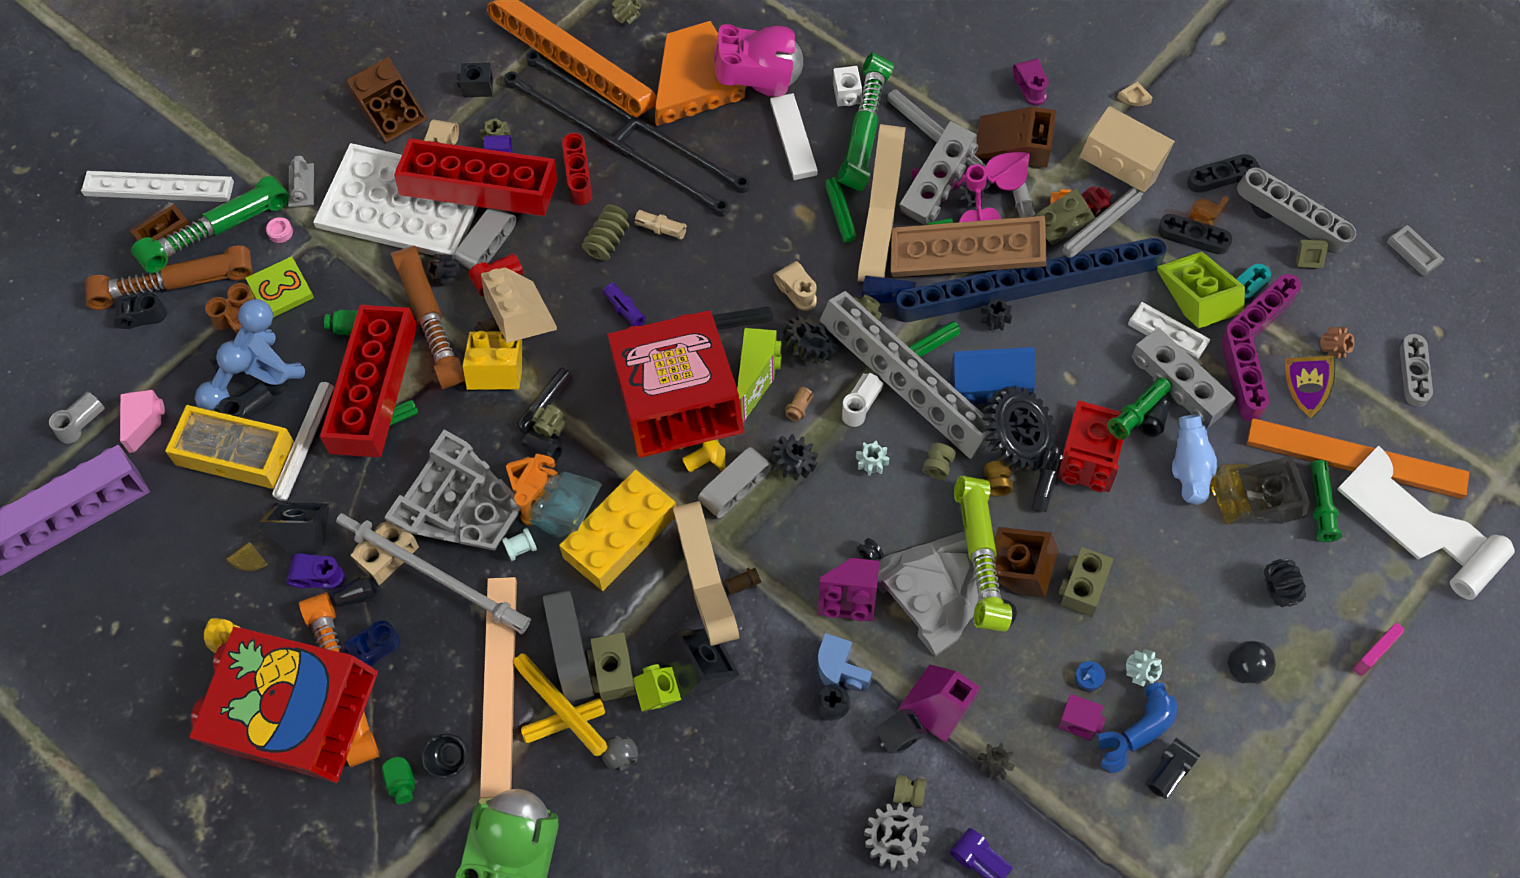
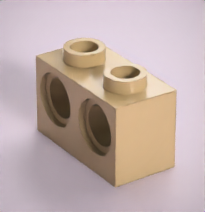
[351,521,419,586]

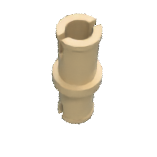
[635,210,687,239]

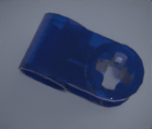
[342,620,400,667]

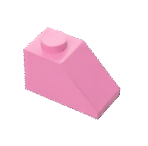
[120,390,165,453]

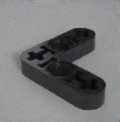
[1187,154,1277,219]

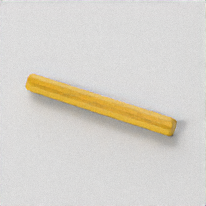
[513,653,607,756]

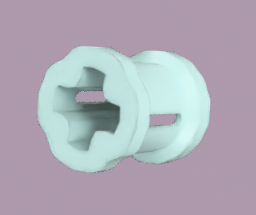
[502,528,537,561]

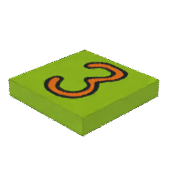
[246,256,314,317]

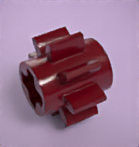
[1082,186,1112,217]

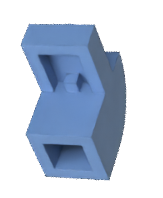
[818,633,872,691]

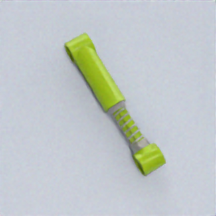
[954,476,1012,632]

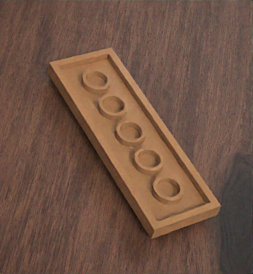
[891,216,1046,277]

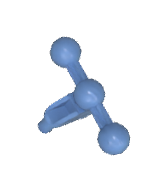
[195,299,305,412]

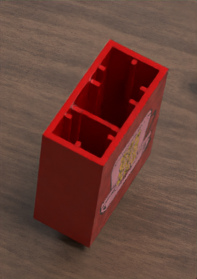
[608,310,744,458]

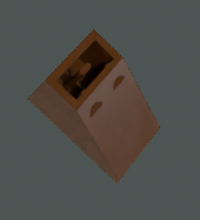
[346,57,428,143]
[975,107,1056,167]

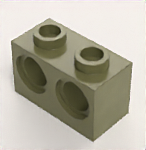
[1033,188,1095,246]
[1058,547,1114,617]

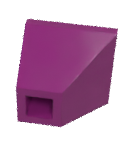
[817,558,880,621]
[897,664,980,743]

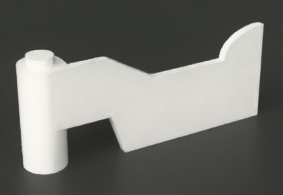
[1337,446,1515,600]

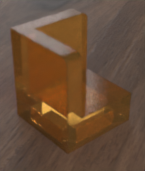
[1188,196,1229,226]

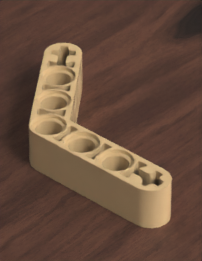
[858,124,906,284]
[673,501,739,646]

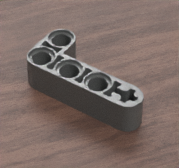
[543,589,595,702]

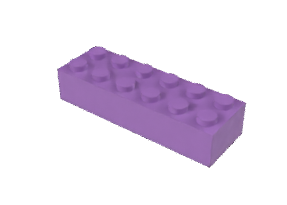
[0,445,150,576]

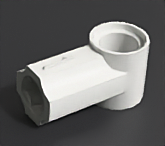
[842,373,883,427]

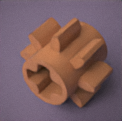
[1320,327,1354,359]

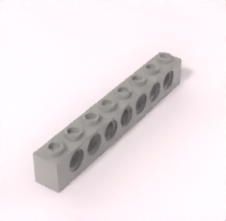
[819,291,993,459]

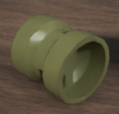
[922,443,956,480]
[893,774,927,809]

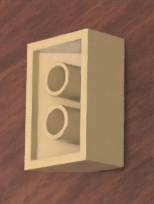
[1080,106,1175,192]
[481,267,557,343]

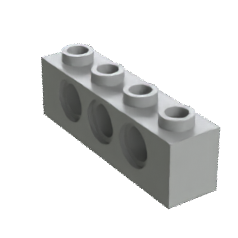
[900,121,978,225]
[1132,327,1235,428]

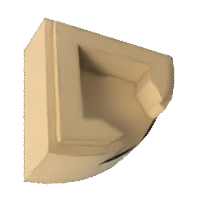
[1117,81,1153,106]

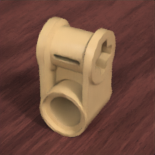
[424,120,459,145]
[773,261,817,311]

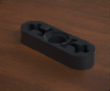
[1158,214,1232,255]

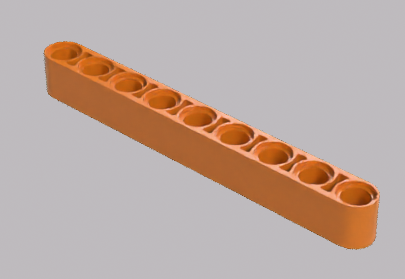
[487,0,657,117]

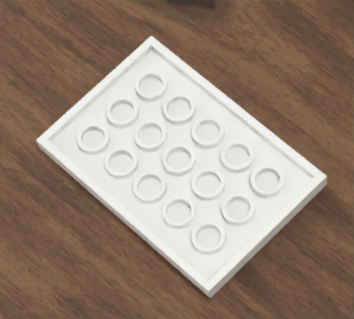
[313,143,478,259]

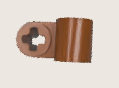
[205,283,255,335]

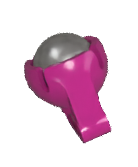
[714,24,803,97]

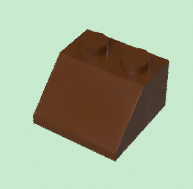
[993,527,1058,598]

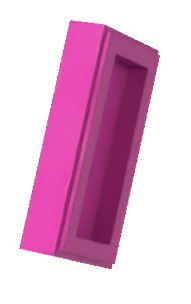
[1353,622,1404,676]

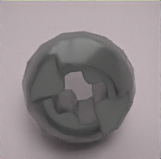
[602,737,639,771]

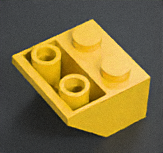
[463,331,522,390]

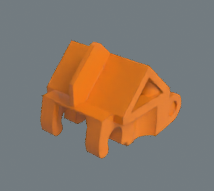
[506,454,559,526]

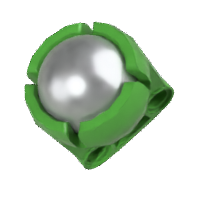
[456,789,559,878]

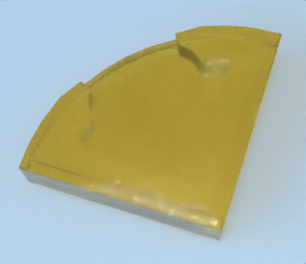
[227,542,268,571]

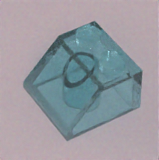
[529,471,602,538]

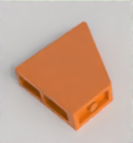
[655,21,746,126]

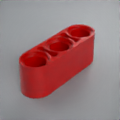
[562,133,592,205]

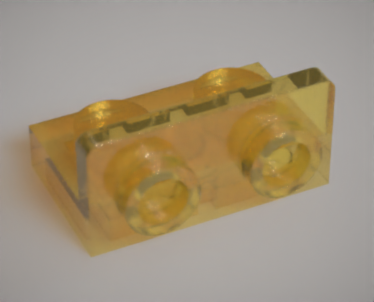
[1210,464,1268,524]

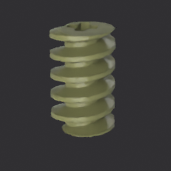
[582,204,630,261]

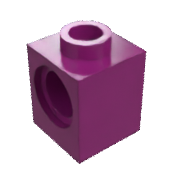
[1058,694,1106,741]

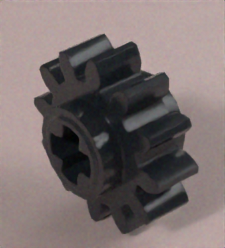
[769,434,818,481]

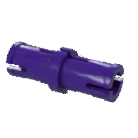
[603,283,646,326]

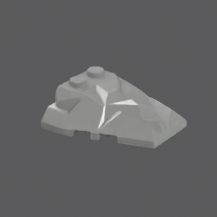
[384,430,521,551]
[877,531,980,657]

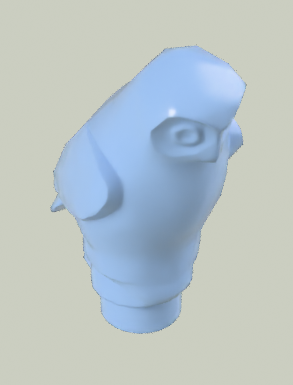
[1172,415,1217,505]

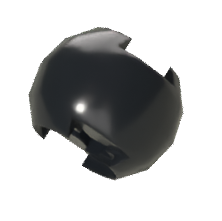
[814,684,851,721]

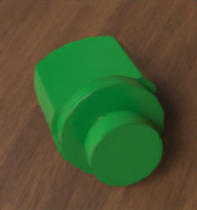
[324,310,358,336]
[382,757,415,804]

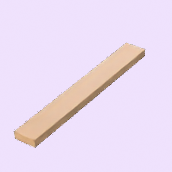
[480,577,517,798]

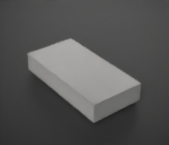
[1387,225,1444,277]

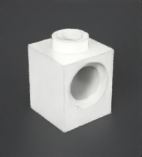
[833,66,862,107]

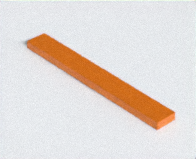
[1246,418,1470,499]

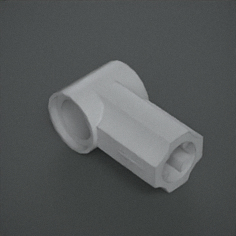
[49,392,105,444]

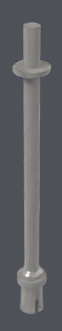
[336,513,531,634]

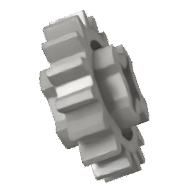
[864,803,930,871]

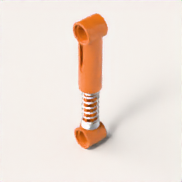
[299,592,379,767]

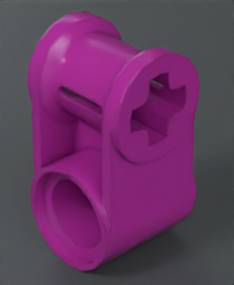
[1013,58,1049,106]

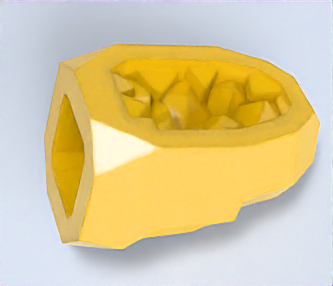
[204,618,240,653]

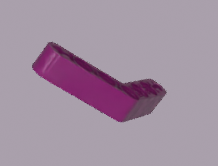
[1221,274,1301,422]

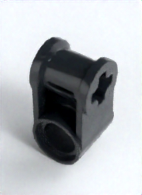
[114,291,167,329]

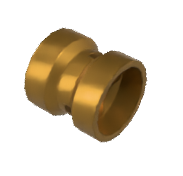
[984,461,1013,497]

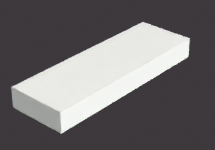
[1128,302,1211,362]

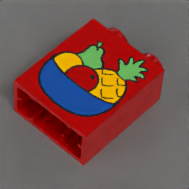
[189,626,378,783]

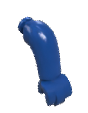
[1098,682,1178,773]

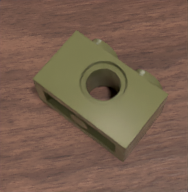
[587,633,636,702]

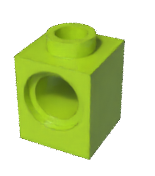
[633,664,681,712]

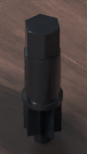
[1032,447,1063,512]

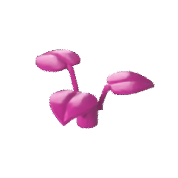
[912,152,1029,222]

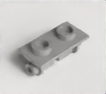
[288,156,314,207]

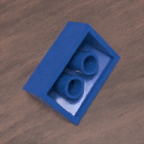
[950,347,1035,405]

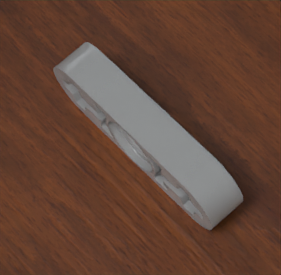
[1400,334,1433,407]

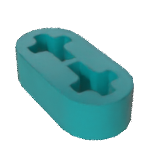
[1236,264,1271,304]

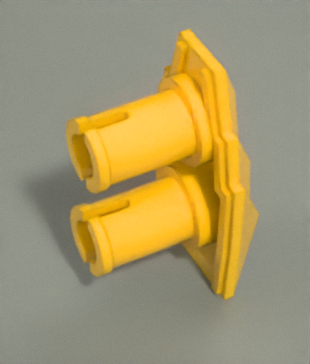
[679,439,726,472]

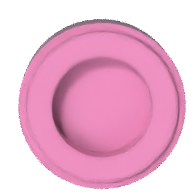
[266,217,293,243]

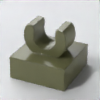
[1296,240,1328,268]

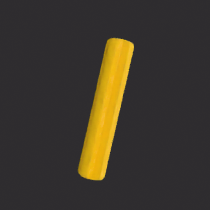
[521,699,605,743]

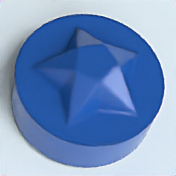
[1075,661,1105,692]

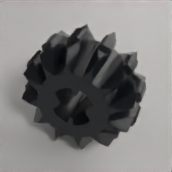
[1264,558,1306,607]

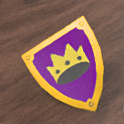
[1285,356,1335,419]

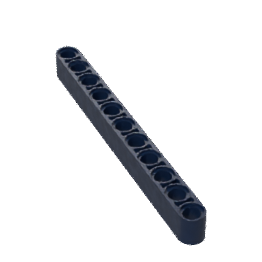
[895,238,1167,322]

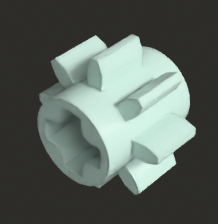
[856,441,889,476]
[1126,649,1162,686]

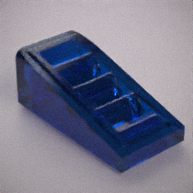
[862,275,916,304]

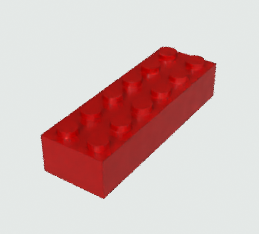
[394,138,557,216]
[320,305,417,457]

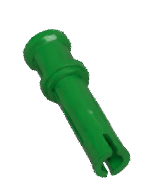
[1107,377,1171,440]
[1310,460,1342,542]

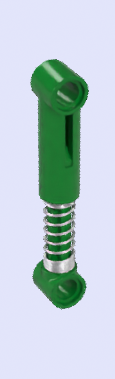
[837,52,894,192]
[131,176,290,273]

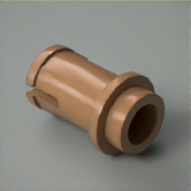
[785,387,814,422]

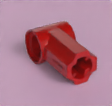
[469,253,524,296]

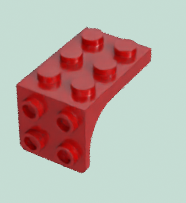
[1057,400,1124,493]

